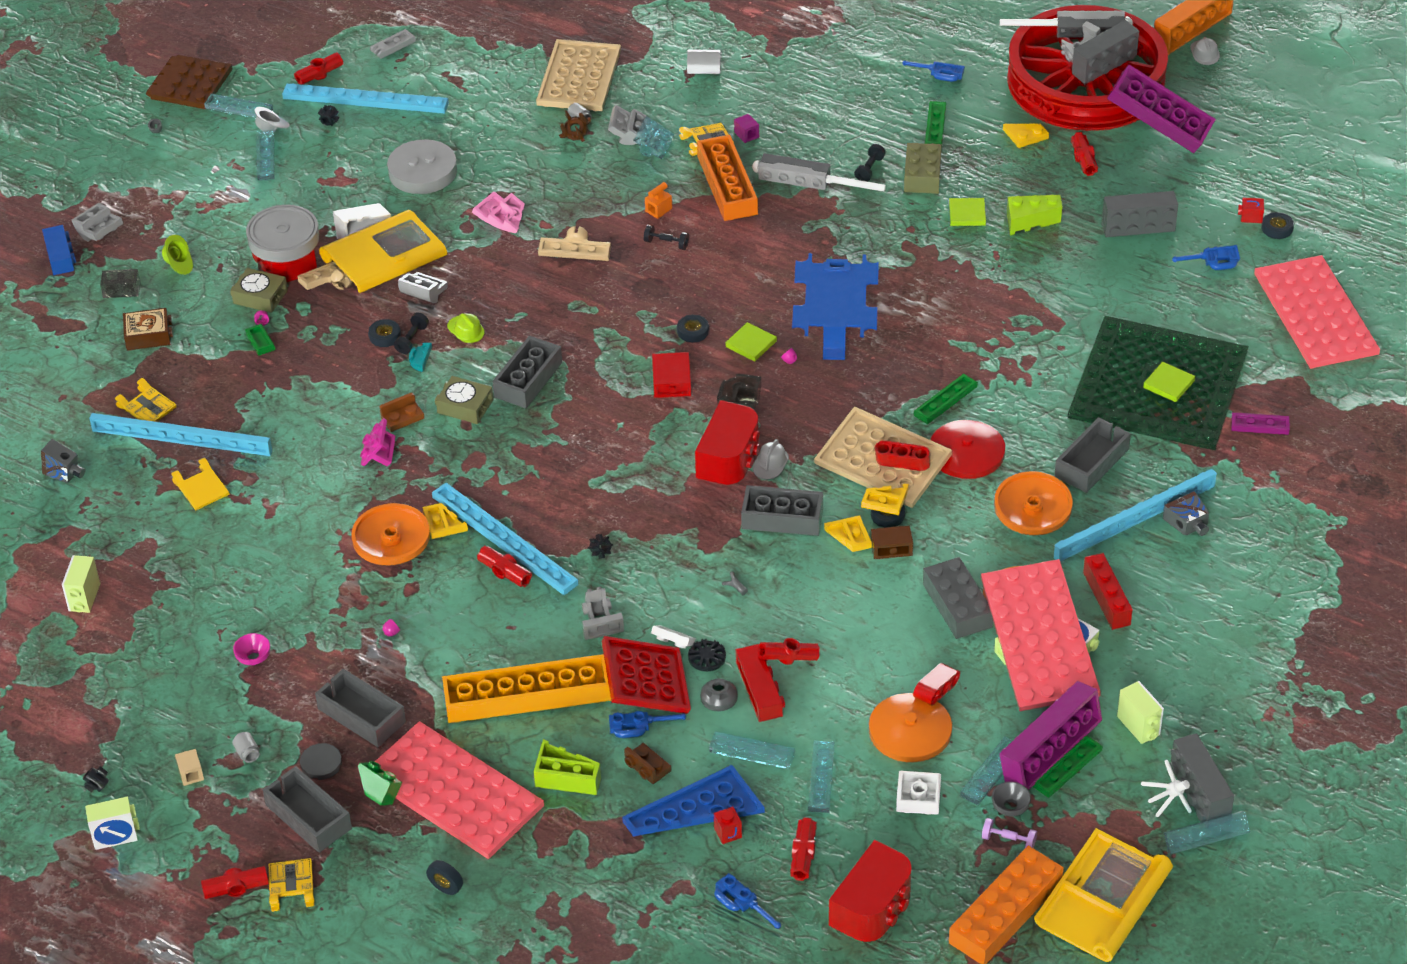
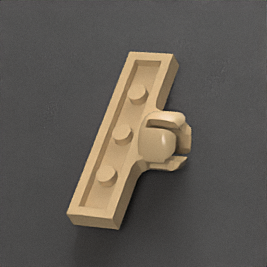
[538,226,611,261]
[298,262,353,290]

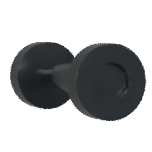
[854,144,886,182]
[644,224,689,250]
[394,312,429,354]

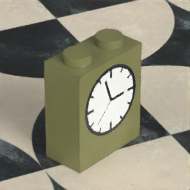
[230,268,288,313]
[435,376,494,424]

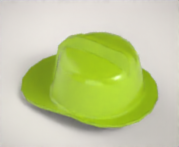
[162,234,193,275]
[447,313,484,343]

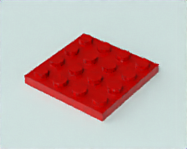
[602,636,691,714]

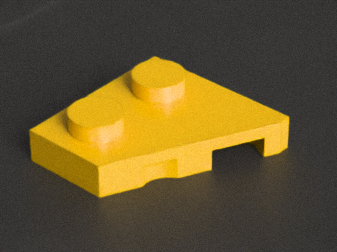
[1003,124,1049,148]
[861,484,909,515]
[423,503,468,539]
[824,515,872,552]

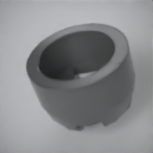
[148,119,162,133]

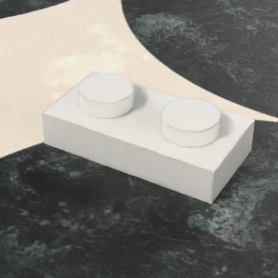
[651,625,696,649]

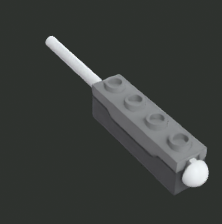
[1000,10,1133,38]
[752,153,886,192]

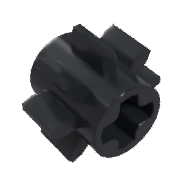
[318,105,340,126]
[587,534,613,559]
[83,766,109,793]

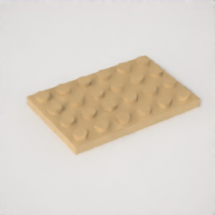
[536,39,621,111]
[814,406,952,508]

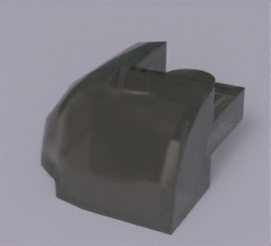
[717,374,761,411]

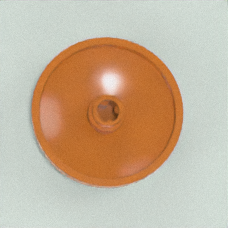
[994,471,1073,535]
[351,503,430,565]
[869,693,952,762]

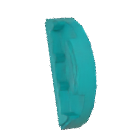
[409,343,432,372]

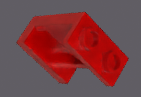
[652,352,691,398]

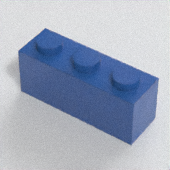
[42,225,76,275]

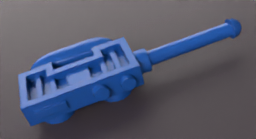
[902,60,965,82]
[1172,245,1240,270]
[609,711,686,738]
[714,873,781,929]

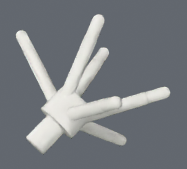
[1141,760,1192,817]

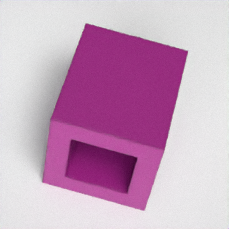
[734,114,759,143]

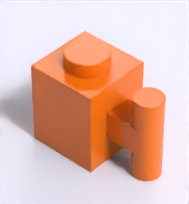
[645,182,672,219]

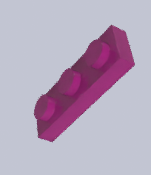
[1231,412,1290,435]

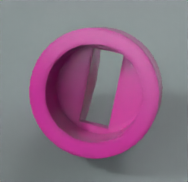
[254,310,269,326]
[781,348,797,364]
[383,619,400,637]

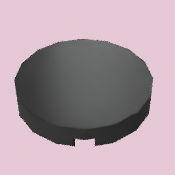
[300,743,342,780]

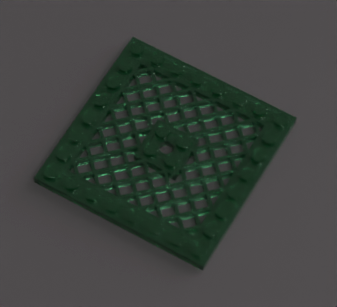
[1068,316,1249,451]

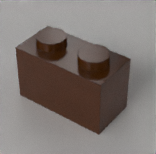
[871,525,913,559]

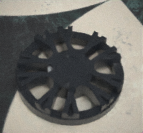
[688,639,726,672]

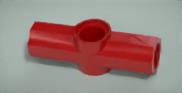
[294,52,344,85]
[1071,132,1098,176]
[477,546,532,588]
[758,638,820,665]
[790,817,817,881]
[201,866,269,899]

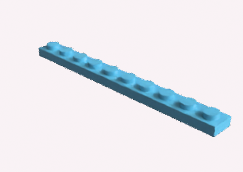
[282,83,449,114]
[89,413,272,456]
[1054,469,1217,562]
[432,483,578,595]

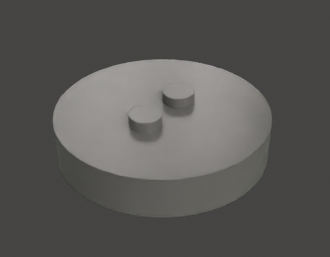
[387,140,457,194]
[246,205,319,262]

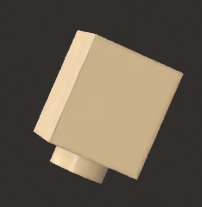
[175,749,204,786]

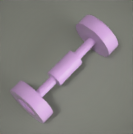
[982,818,1037,848]

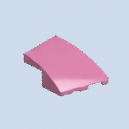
[472,192,525,233]

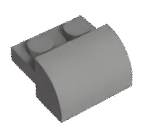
[687,49,722,74]
[608,105,648,145]
[72,203,123,242]
[398,272,448,303]

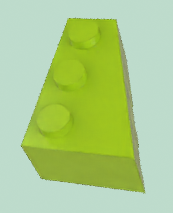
[1007,195,1062,236]
[534,739,601,795]

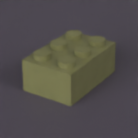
[904,143,942,194]

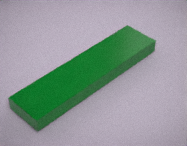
[925,101,946,150]
[914,374,978,425]
[1032,735,1103,798]

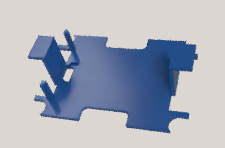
[792,253,879,360]

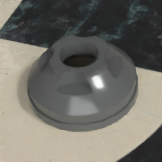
[700,679,738,711]
[992,782,1031,816]

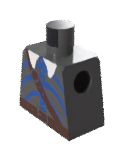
[41,439,86,483]
[1163,491,1209,536]

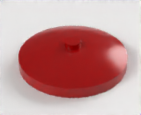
[930,420,1005,479]

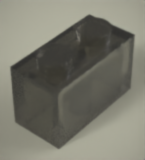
[100,269,141,298]

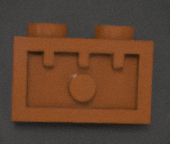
[379,392,424,432]

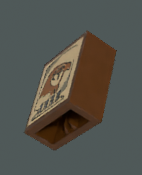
[123,308,173,351]

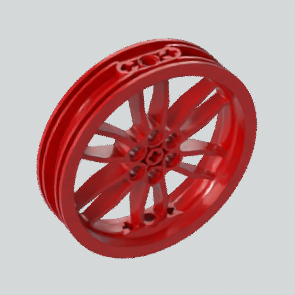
[1007,5,1168,131]

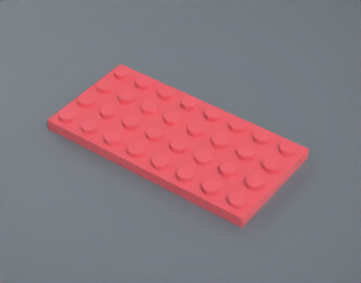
[1254,255,1380,369]
[981,559,1101,711]
[375,721,544,859]

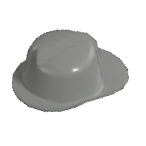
[1190,37,1220,65]
[254,107,290,134]
[753,439,789,480]

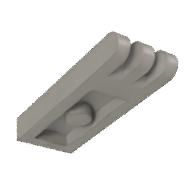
[370,29,416,59]

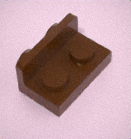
[624,743,672,784]

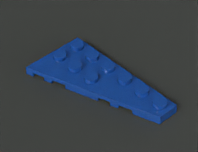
[622,765,765,837]

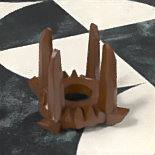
[559,110,591,142]

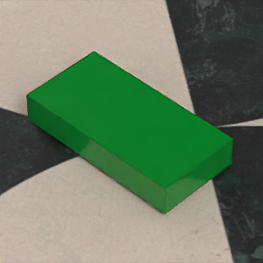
[245,324,275,356]

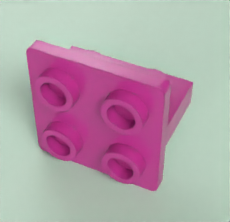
[360,418,396,467]

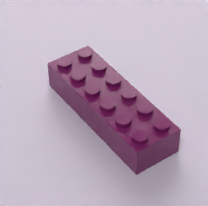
[1107,65,1216,153]
[999,681,1102,790]

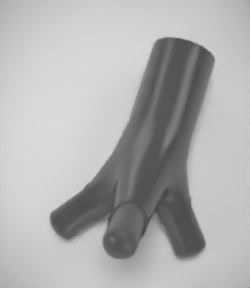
[722,571,748,595]

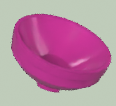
[233,633,270,665]

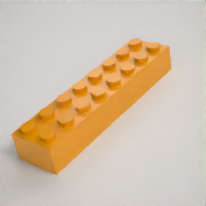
[442,654,611,723]

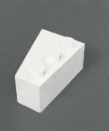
[333,203,391,239]

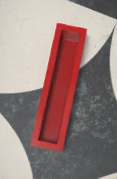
[1083,553,1133,630]
[735,644,785,722]

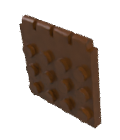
[146,55,232,109]

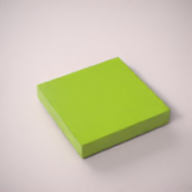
[949,198,986,226]
[725,322,777,362]
[1143,362,1195,402]

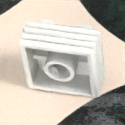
[896,771,941,815]

